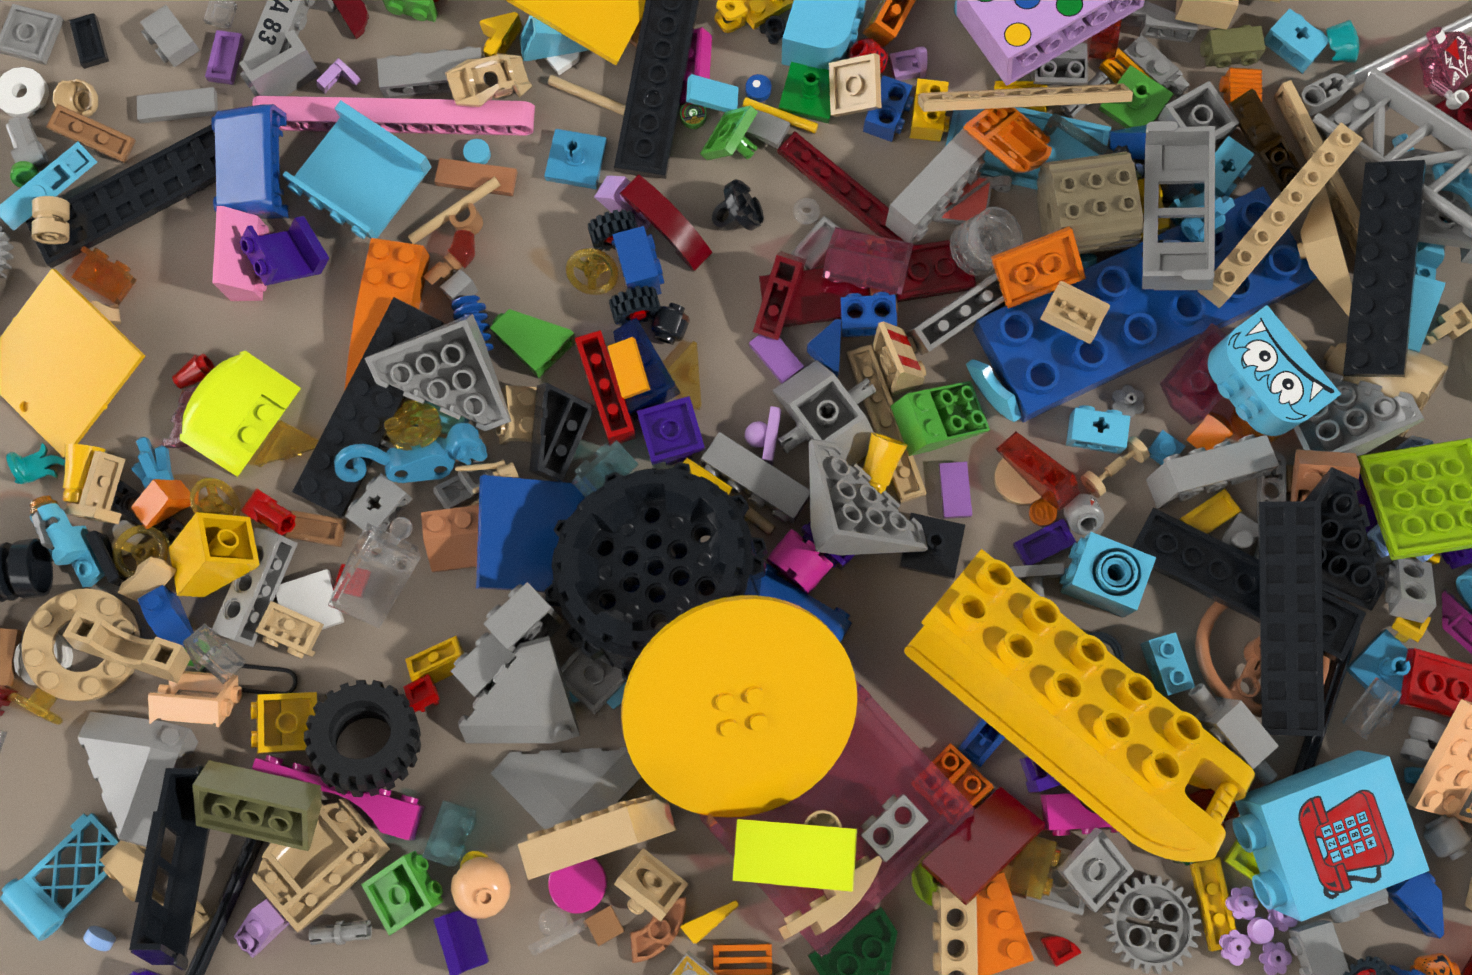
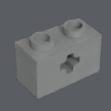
[346,473,413,541]

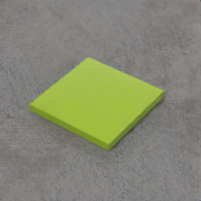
[1357,438,1472,560]

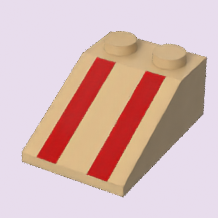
[873,321,926,397]

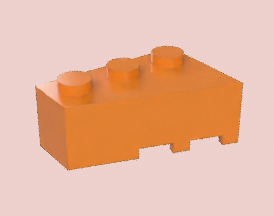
[977,872,1034,975]

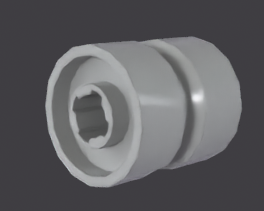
[1400,716,1447,767]

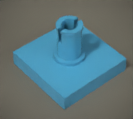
[544,129,607,190]
[1347,629,1411,710]

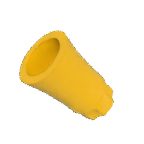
[863,432,908,494]
[63,444,106,504]

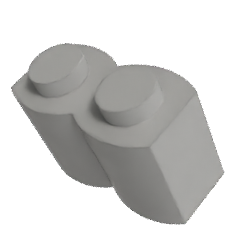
[140,5,200,67]

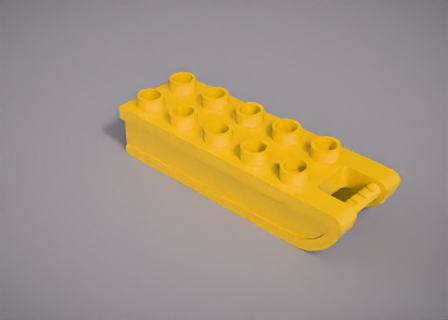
[904,549,1255,862]

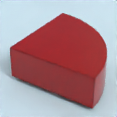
[1040,936,1082,967]

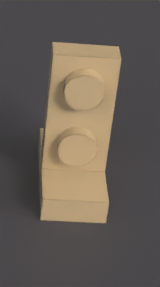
[64,451,126,524]

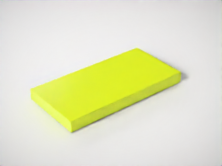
[733,819,857,892]

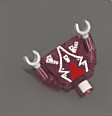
[1419,27,1472,110]

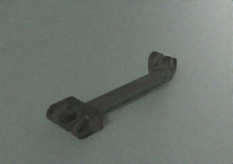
[1043,113,1132,155]

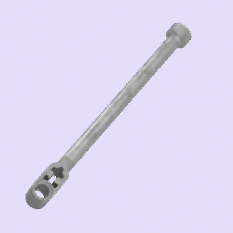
[1299,13,1472,117]

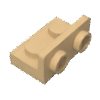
[255,601,324,659]

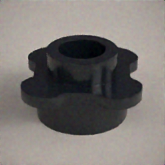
[760,15,786,45]

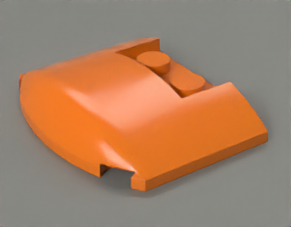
[963,107,1052,173]

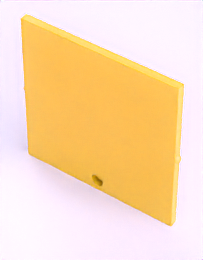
[505,0,646,65]
[0,269,145,457]

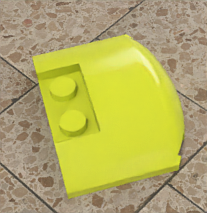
[180,351,301,477]

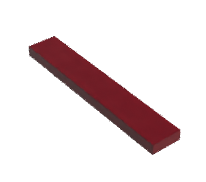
[777,131,904,249]

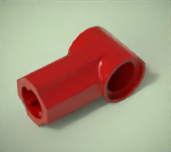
[240,488,296,536]

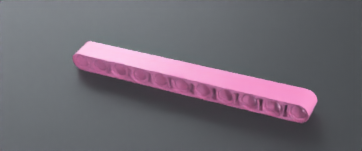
[252,96,535,136]

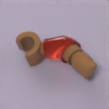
[423,203,483,285]

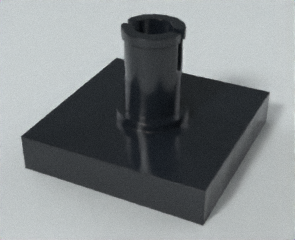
[899,513,965,580]

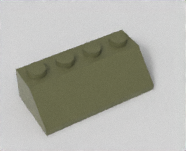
[193,760,322,851]

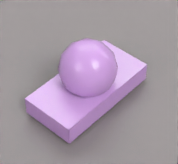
[745,406,781,465]

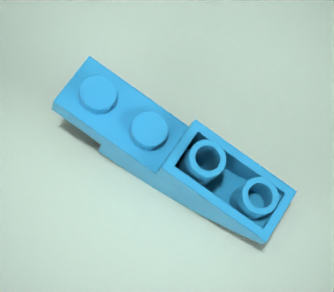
[0,142,97,231]

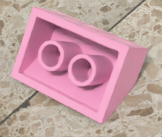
[212,206,269,301]

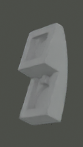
[744,110,790,149]
[433,460,493,509]

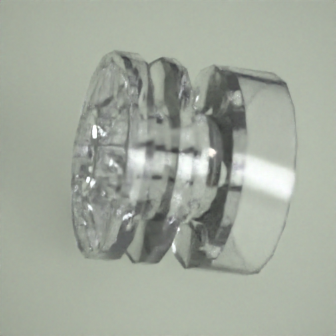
[950,206,1023,276]

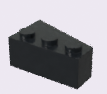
[529,383,595,482]

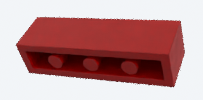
[575,330,636,447]

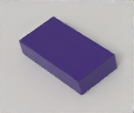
[1013,518,1077,566]

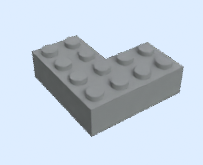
[451,582,566,698]

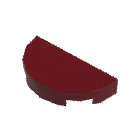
[332,0,369,39]

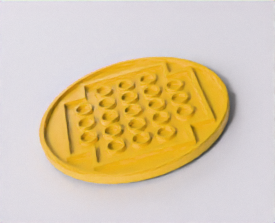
[621,595,857,818]

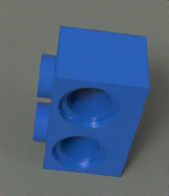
[863,75,915,142]
[841,292,897,337]

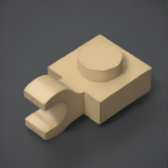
[1425,302,1472,345]

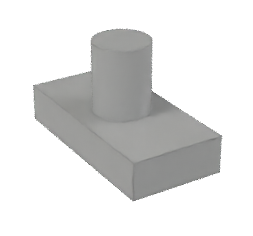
[1221,512,1259,554]
[1010,563,1065,597]

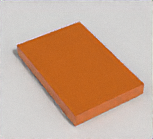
[991,226,1086,309]

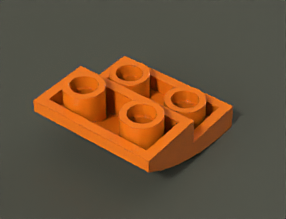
[910,743,994,828]

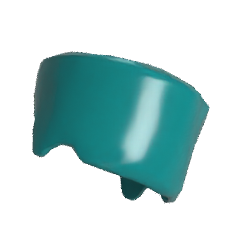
[1326,20,1359,63]

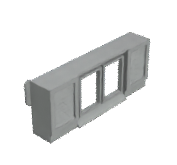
[1142,121,1215,290]

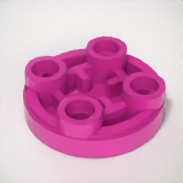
[548,858,608,913]

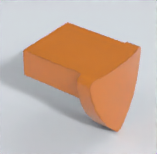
[1186,412,1233,450]

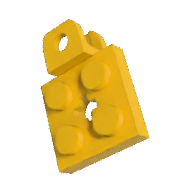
[714,0,794,33]

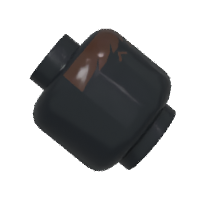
[651,303,690,345]

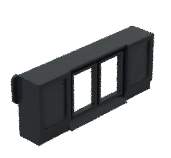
[129,764,210,970]

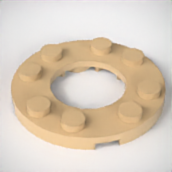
[22,589,143,702]

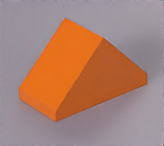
[131,479,196,529]

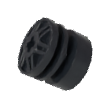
[0,538,53,602]

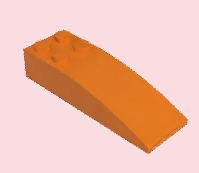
[344,238,430,391]

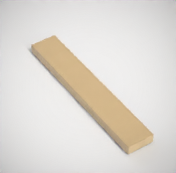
[846,344,927,504]

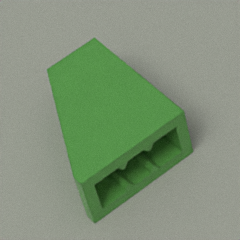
[490,309,576,378]

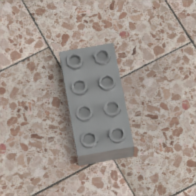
[886,130,987,245]

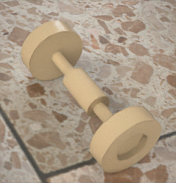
[1081,436,1150,498]

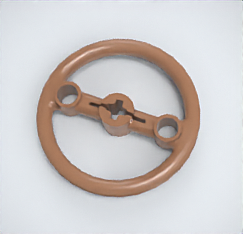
[1195,601,1330,717]

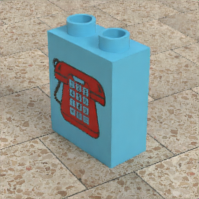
[1232,750,1430,922]

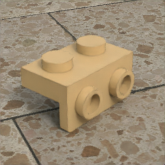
[1040,281,1110,344]
[496,385,537,445]

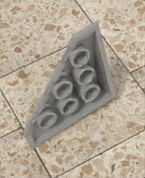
[365,314,511,431]
[1294,370,1424,457]
[809,439,928,555]
[458,636,580,743]
[78,712,198,847]
[491,747,642,829]

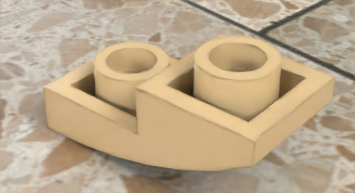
[117,557,176,603]

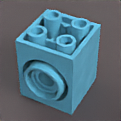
[1059,532,1156,618]

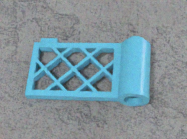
[0,813,120,941]

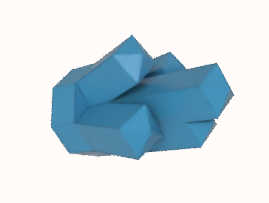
[1181,196,1235,242]
[131,437,174,489]

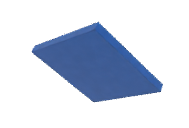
[476,475,589,592]

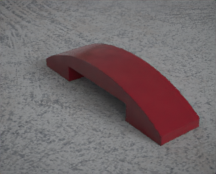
[619,174,713,271]

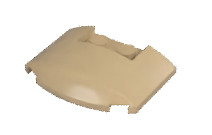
[252,798,391,933]

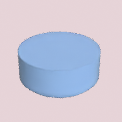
[83,926,116,951]

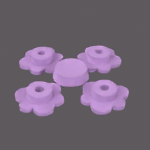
[1219,886,1298,975]

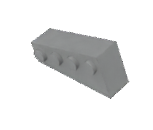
[1146,434,1280,509]

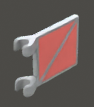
[933,175,1012,232]

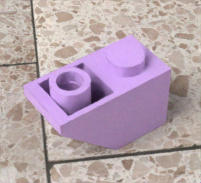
[594,176,651,230]
[234,898,289,958]

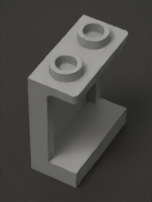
[239,30,321,97]

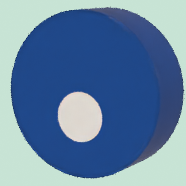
[746,74,771,102]

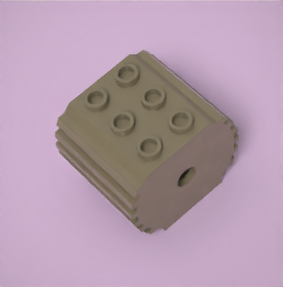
[1036,151,1143,255]

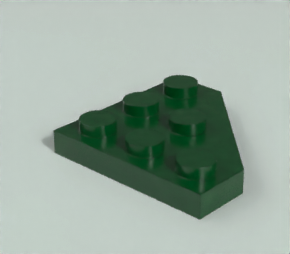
[808,906,898,975]

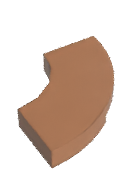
[630,897,686,963]

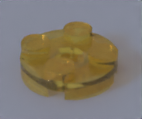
[384,400,442,451]

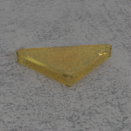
[661,341,702,410]
[254,420,319,467]

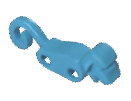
[334,423,487,483]

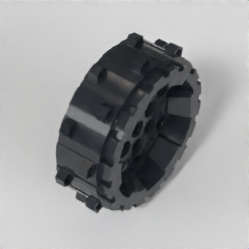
[544,462,768,682]

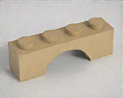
[62,610,191,683]
[100,841,211,939]

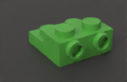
[361,851,444,936]

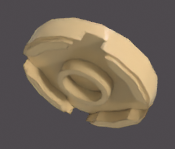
[994,450,1050,506]

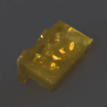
[1008,836,1062,901]

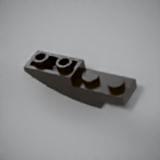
[1228,89,1302,192]

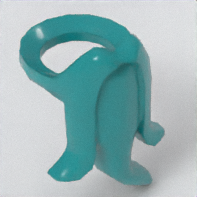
[6,443,65,484]

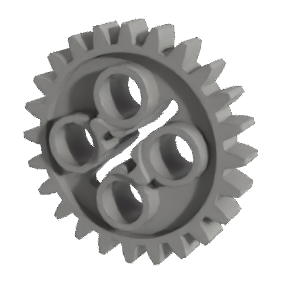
[1103,875,1201,975]

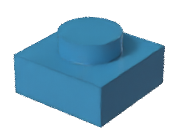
[1148,430,1185,465]

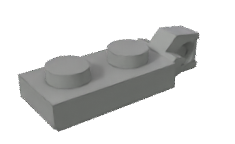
[1123,35,1190,98]

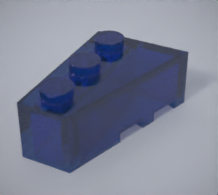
[613,317,681,420]

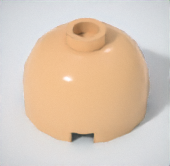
[451,857,511,919]

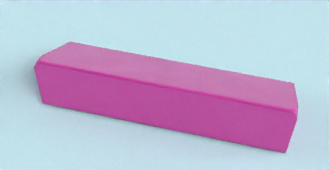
[680,27,712,105]

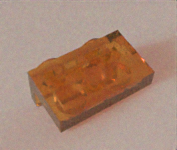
[71,246,137,305]

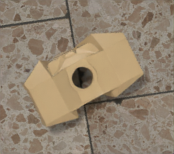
[445,53,532,107]

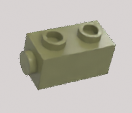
[1200,25,1266,68]

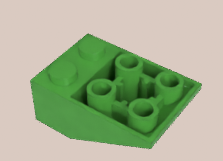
[890,381,990,456]

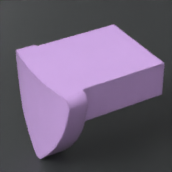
[889,46,927,81]
[316,58,361,94]

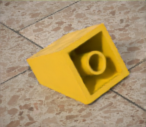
[169,512,260,597]

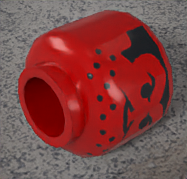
[849,38,888,74]

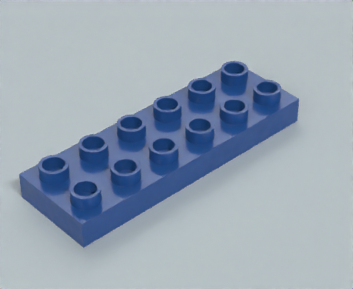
[973,186,1317,423]

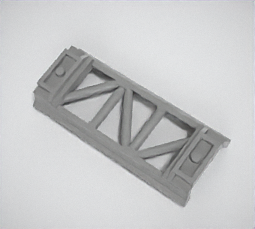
[1312,68,1472,238]

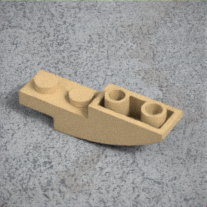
[779,855,882,940]

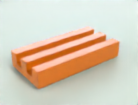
[713,943,772,975]

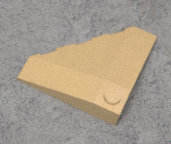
[1297,185,1352,317]

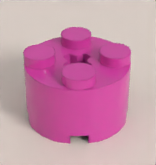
[766,529,834,594]

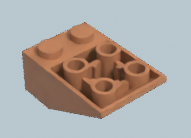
[1291,449,1360,501]

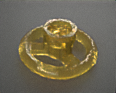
[566,248,619,295]
[190,478,241,516]
[113,525,169,578]
[9,687,63,725]

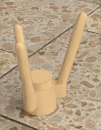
[455,460,519,506]

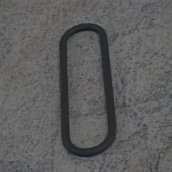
[202,661,298,694]

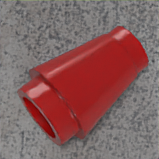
[172,354,215,389]

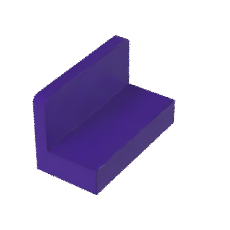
[434,910,489,975]

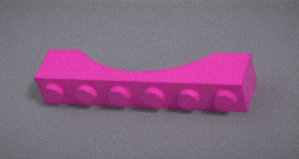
[252,755,425,840]

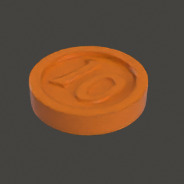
[1029,499,1057,527]

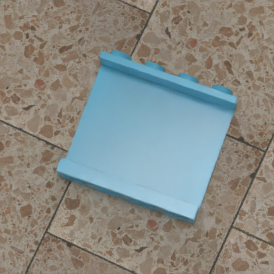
[283,100,431,239]

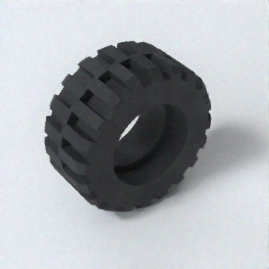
[304,680,421,797]

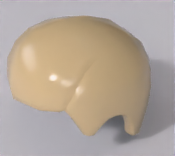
[53,79,98,117]

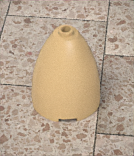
[1323,342,1448,438]

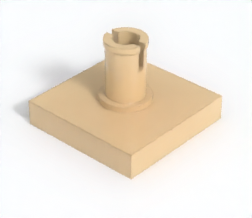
[829,53,882,117]
[614,848,689,921]

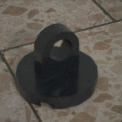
[712,179,764,231]

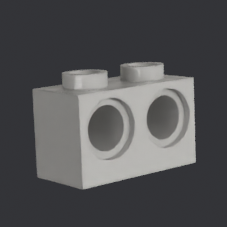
[1383,558,1436,623]
[859,794,929,862]

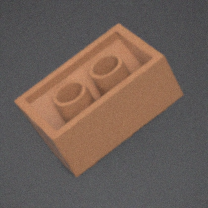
[421,505,479,572]

